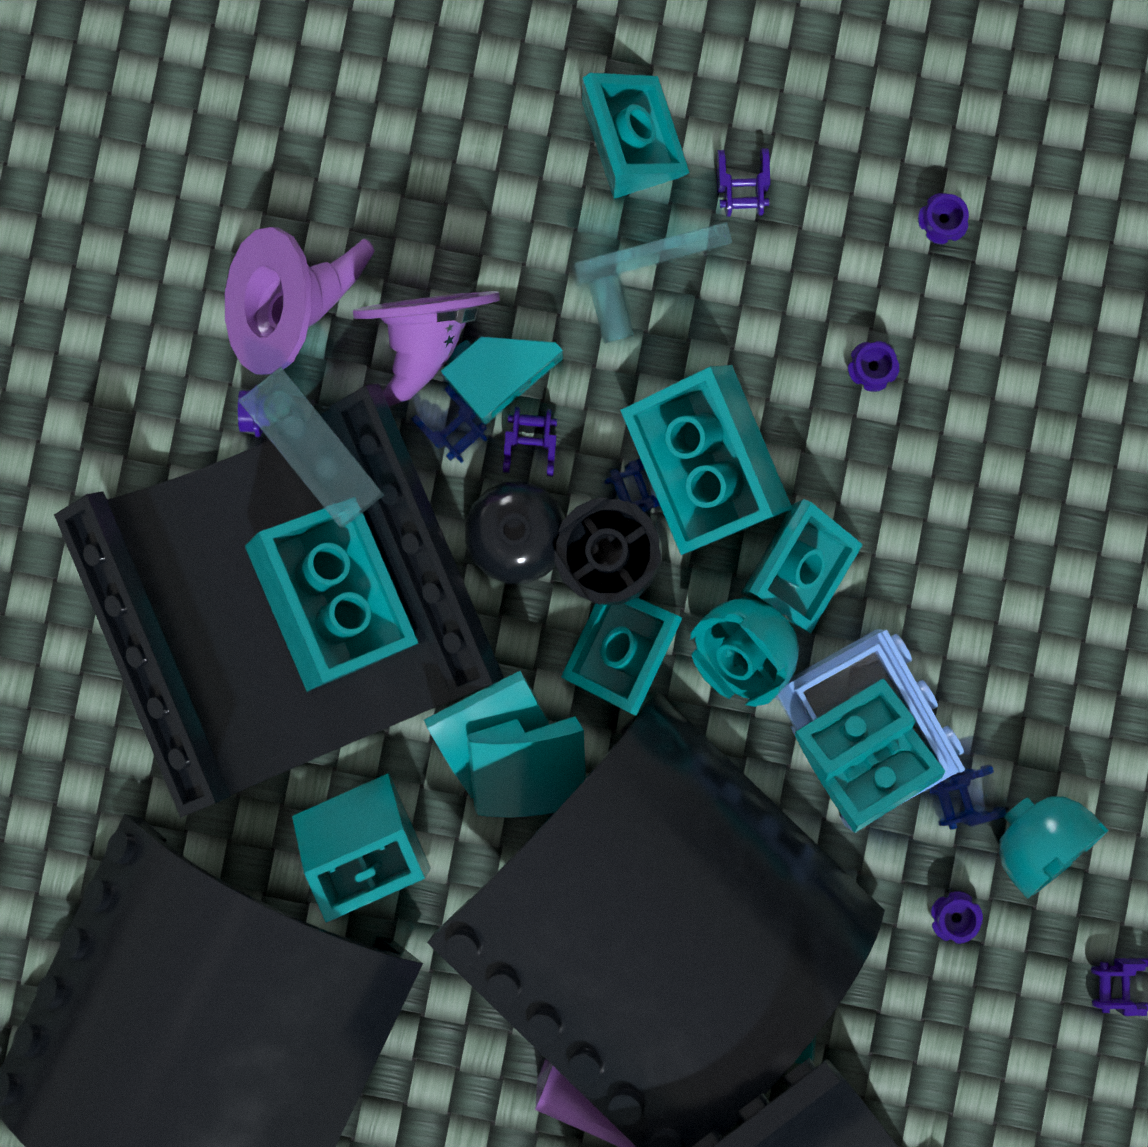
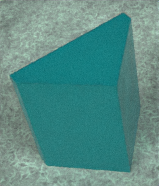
[582,73,690,199]
[741,499,863,634]
[561,598,682,716]

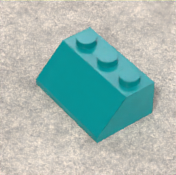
[620,365,793,555]
[245,497,418,691]

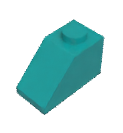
[441,337,563,425]

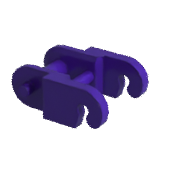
[716,148,771,217]
[503,406,557,477]
[1091,958,1148,1016]

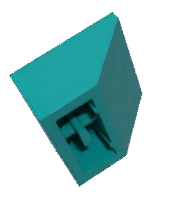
[292,773,431,923]

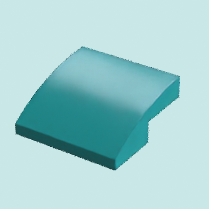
[424,671,550,798]
[795,678,945,833]
[467,716,586,818]

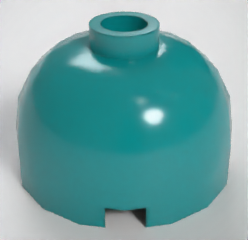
[690,598,799,707]
[999,796,1109,899]

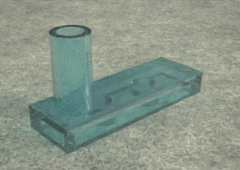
[572,222,732,343]
[238,367,384,528]

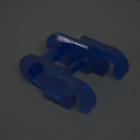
[411,385,488,463]
[604,458,660,513]
[929,765,1006,830]

